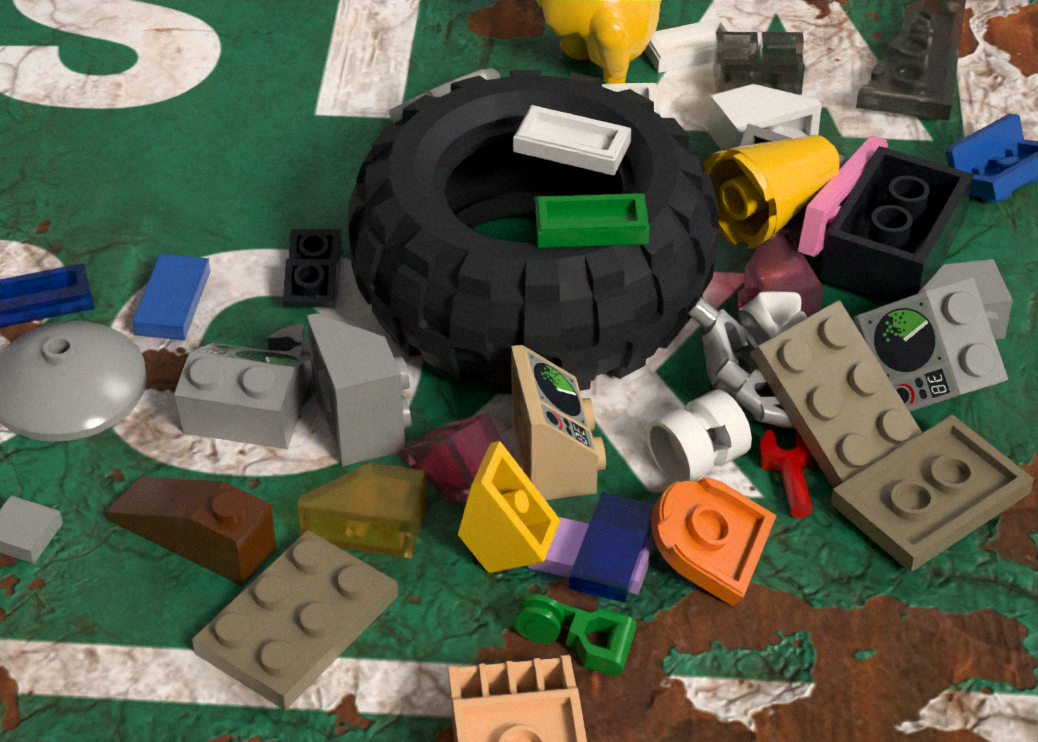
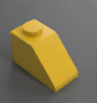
[458,441,561,573]

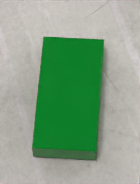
[535,193,649,248]

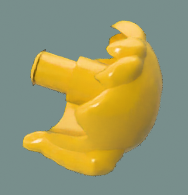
[536,0,661,84]

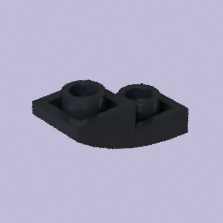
[283,229,342,307]

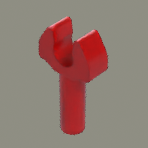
[758,429,815,518]

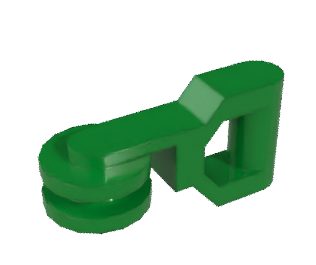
[514,594,637,676]

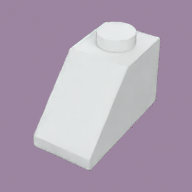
[708,84,822,150]

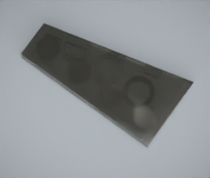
[856,0,966,120]

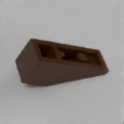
[105,476,277,587]

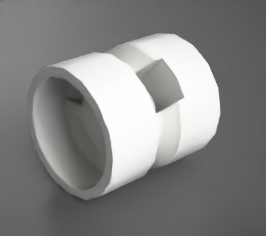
[646,389,752,483]

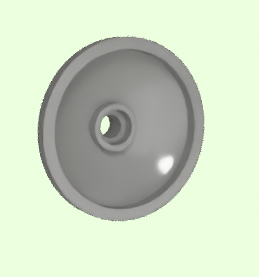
[0,321,147,442]

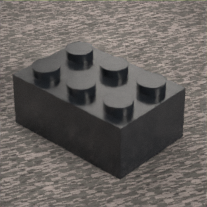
[820,146,974,303]

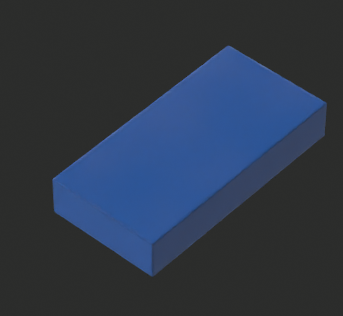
[132,254,210,340]

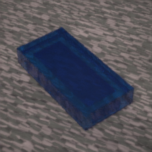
[0,263,94,328]
[569,492,654,603]

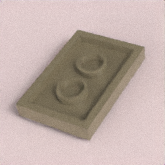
[750,300,923,489]
[831,414,1034,572]
[192,530,398,711]

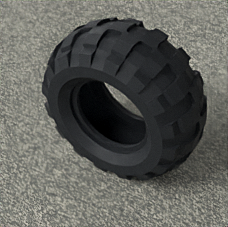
[348,70,719,395]

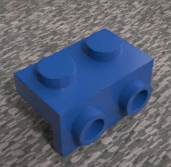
[946,113,1038,203]

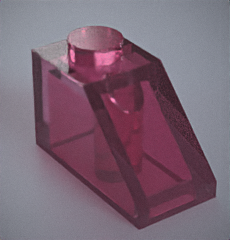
[738,226,823,318]
[398,413,509,504]

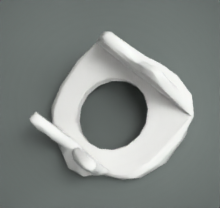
[738,291,806,346]

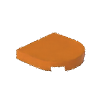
[651,477,776,607]

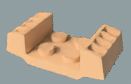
[448,655,587,742]

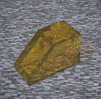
[297,463,426,559]

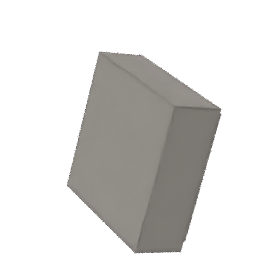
[0,496,63,564]

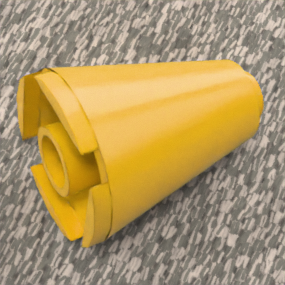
[703,135,840,248]

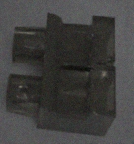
[713,31,805,95]

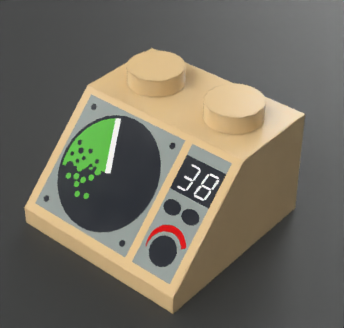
[511,345,606,500]

